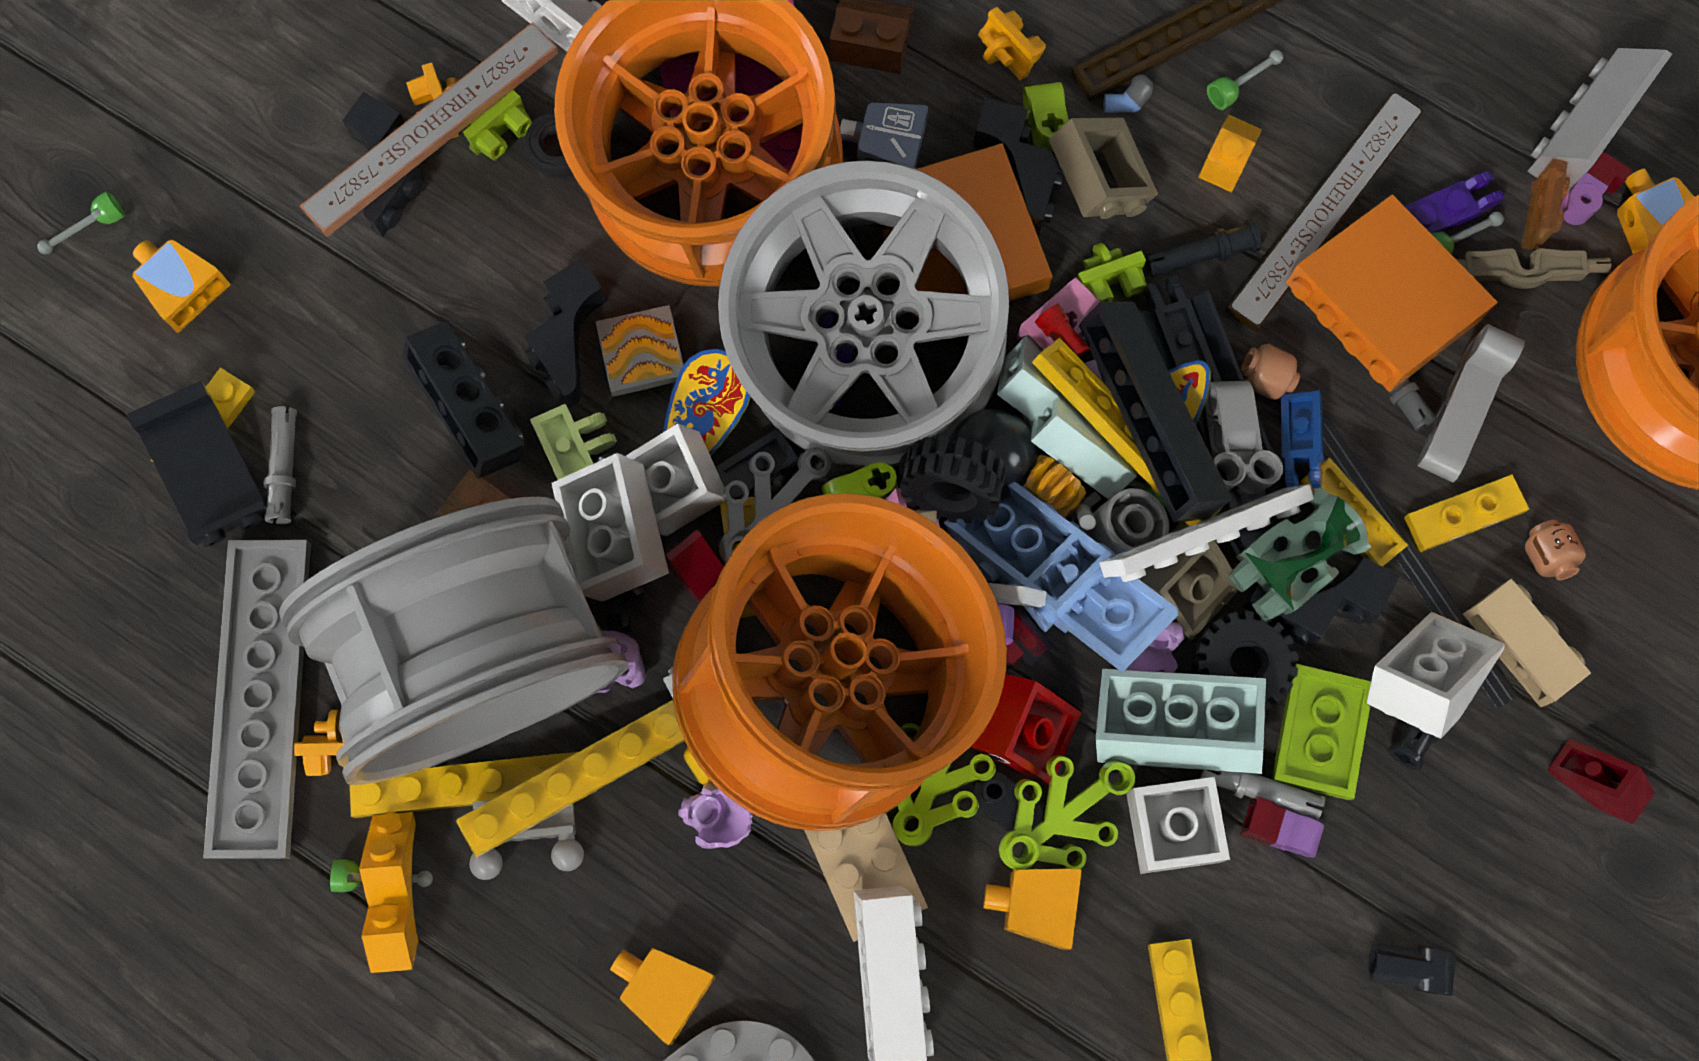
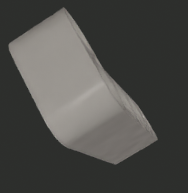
[1416,324,1525,483]

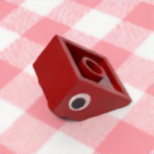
[971,674,1081,785]

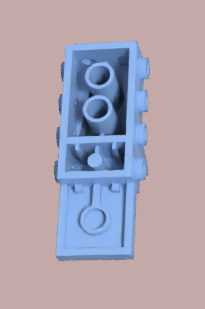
[944,482,1178,672]

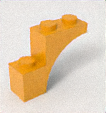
[359,812,418,973]

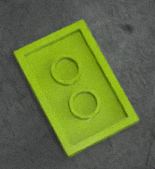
[1271,664,1371,800]

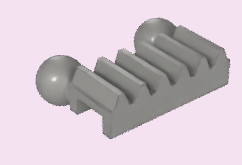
[469,800,584,880]

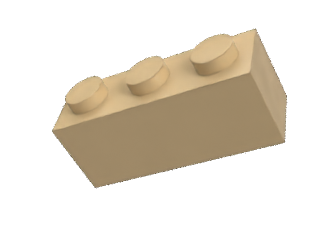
[1463,579,1591,707]

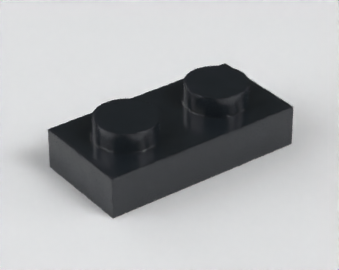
[715,428,799,500]

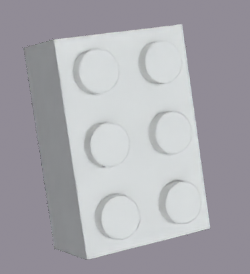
[552,453,669,602]

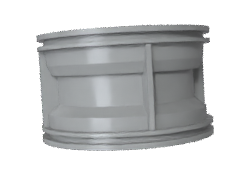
[718,161,1009,468]
[279,497,628,785]

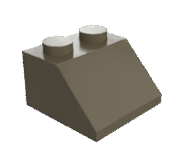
[1138,522,1239,641]

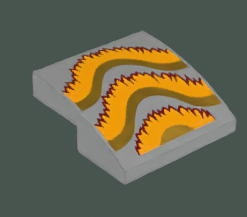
[596,305,684,397]

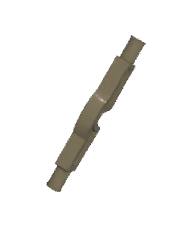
[1456,248,1611,289]

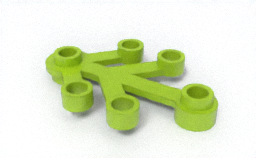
[893,723,996,846]
[999,755,1135,870]

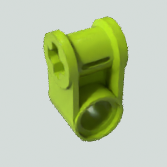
[1023,82,1069,151]
[821,462,898,500]

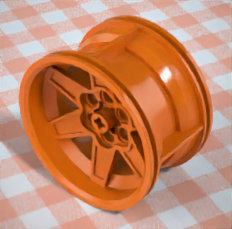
[554,0,843,286]
[1576,195,1699,490]
[672,493,1007,831]

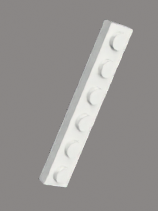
[1099,484,1314,582]

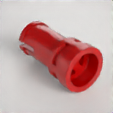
[1034,303,1089,358]

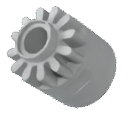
[1082,488,1169,555]

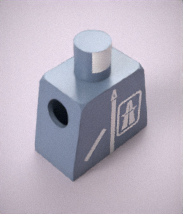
[840,103,928,169]

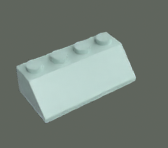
[1096,669,1266,774]

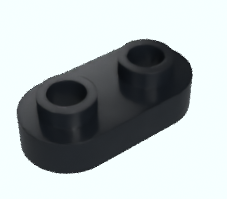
[972,772,1045,833]

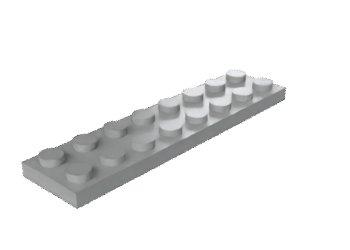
[203,540,311,859]

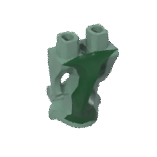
[1228,487,1372,621]

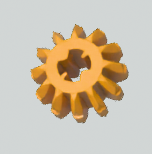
[1024,455,1086,519]

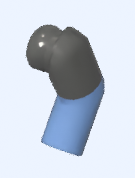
[1103,75,1153,113]

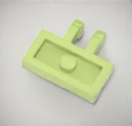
[530,404,617,480]

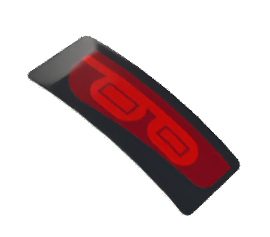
[1000,603,1052,666]

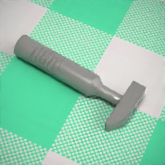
[1069,491,1101,530]

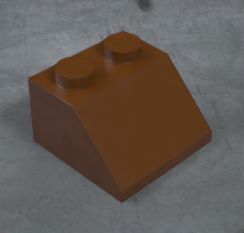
[830,0,915,74]

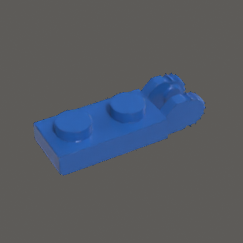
[1281,390,1324,489]

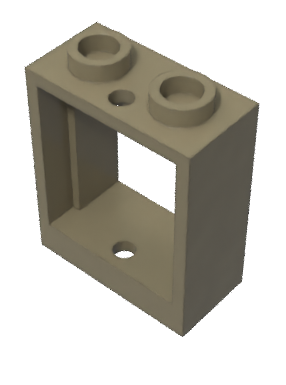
[1049,118,1158,219]

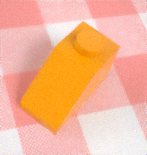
[1198,115,1262,193]

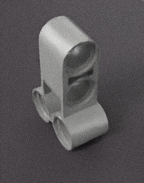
[1205,381,1283,495]

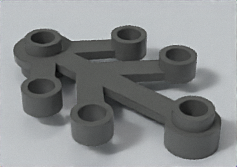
[718,447,831,564]

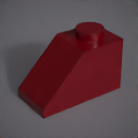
[665,530,724,604]
[1548,739,1655,825]

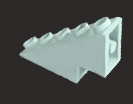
[997,335,1137,500]

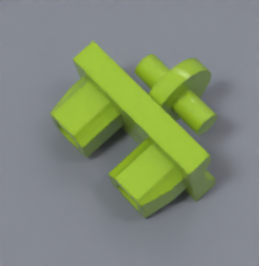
[463,90,532,161]
[1078,242,1146,302]

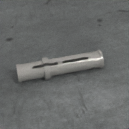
[264,406,297,524]
[1200,770,1325,821]

